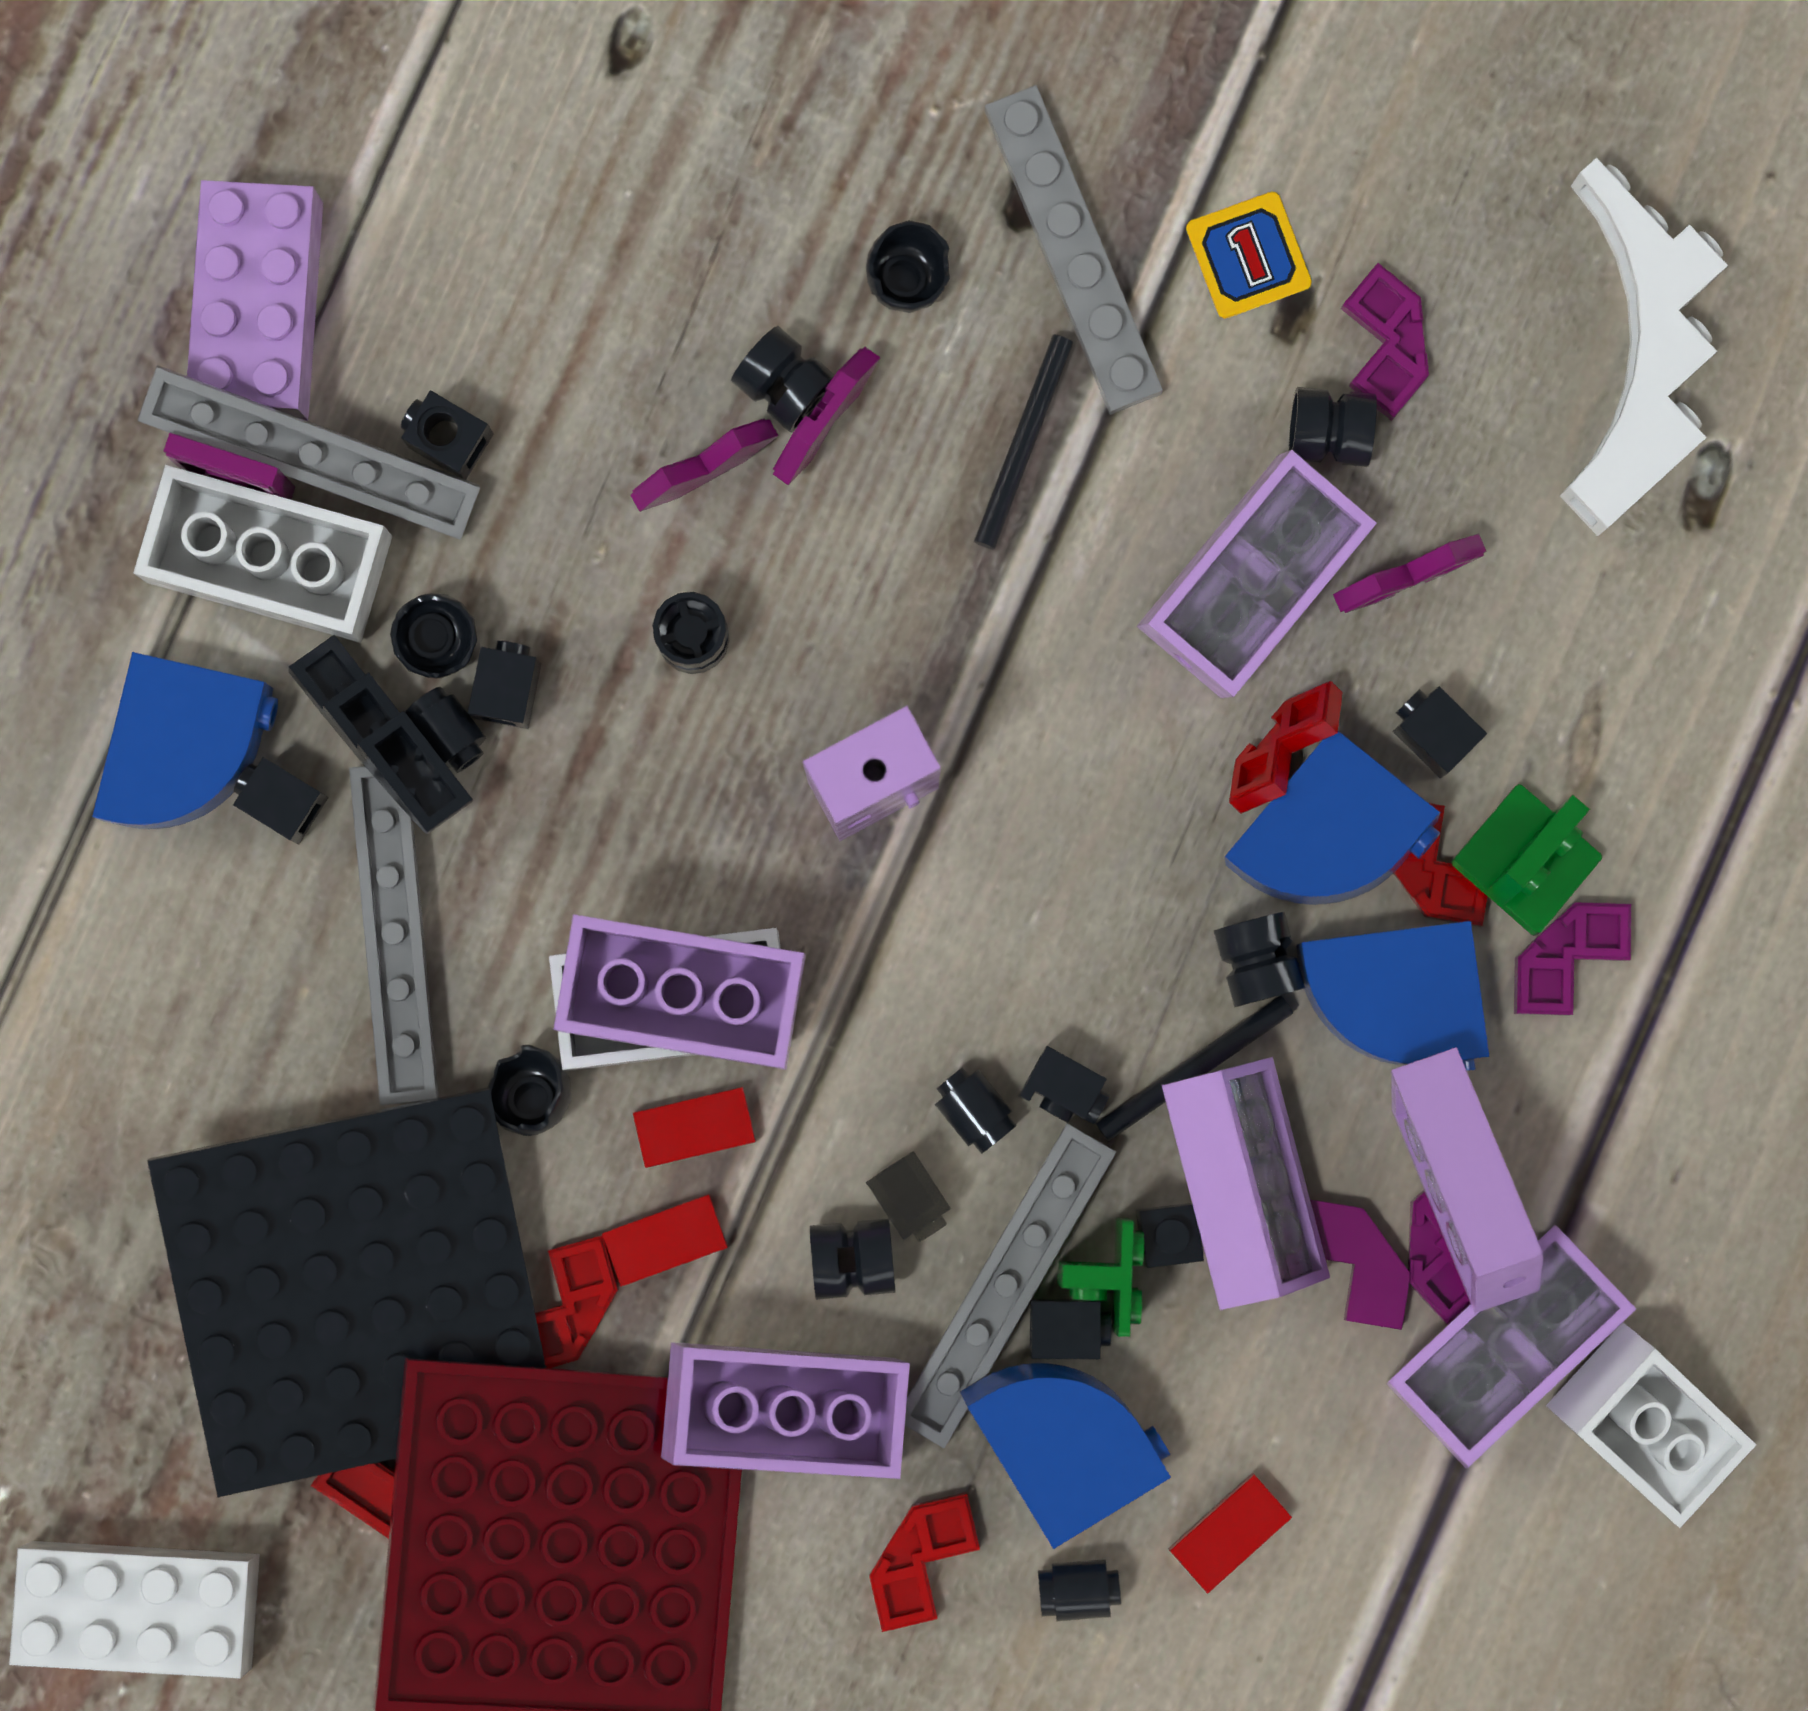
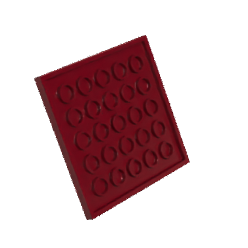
[373,1358,742,1711]

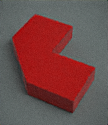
[1229,681,1343,814]
[1393,803,1488,927]
[535,1235,619,1368]
[869,1492,980,1632]

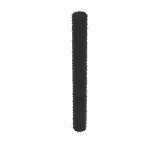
[974,334,1073,550]
[1096,995,1293,1142]

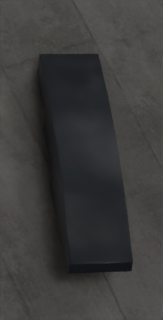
[289,635,473,835]

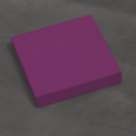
[163,433,296,500]

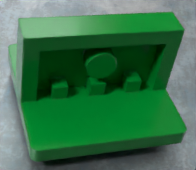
[1452,784,1602,936]
[1057,1218,1144,1337]

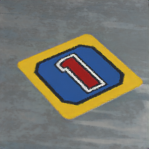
[1186,192,1312,319]

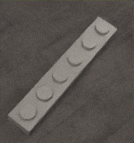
[984,85,1163,415]
[137,365,480,540]
[349,766,439,1105]
[905,1123,1116,1448]

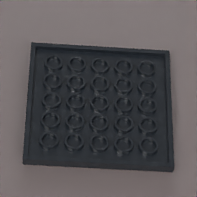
[147,1087,546,1498]

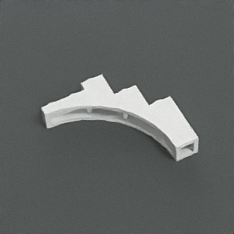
[1560,158,1728,536]

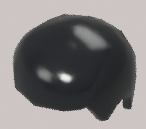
[866,220,950,313]
[390,593,478,679]
[487,1045,572,1136]

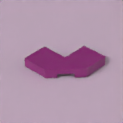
[1341,263,1429,421]
[773,347,881,485]
[630,418,779,512]
[1333,534,1487,613]
[1514,902,1631,1016]
[1408,1190,1471,1325]
[1299,1199,1411,1330]

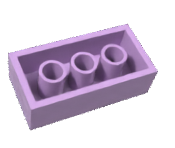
[187,180,323,421]
[553,914,806,1070]
[661,1342,910,1479]

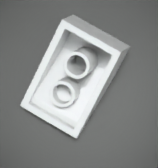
[1546,1322,1756,1528]

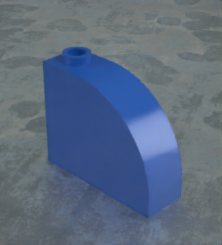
[92,652,278,829]
[1225,731,1440,905]
[1296,921,1490,1071]
[960,1363,1171,1549]

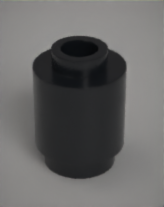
[405,686,486,773]
[934,1067,1017,1154]
[1038,1559,1121,1621]

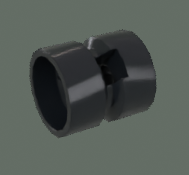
[731,326,835,433]
[1289,387,1377,467]
[652,592,730,674]
[1214,912,1305,1007]
[810,1219,896,1300]

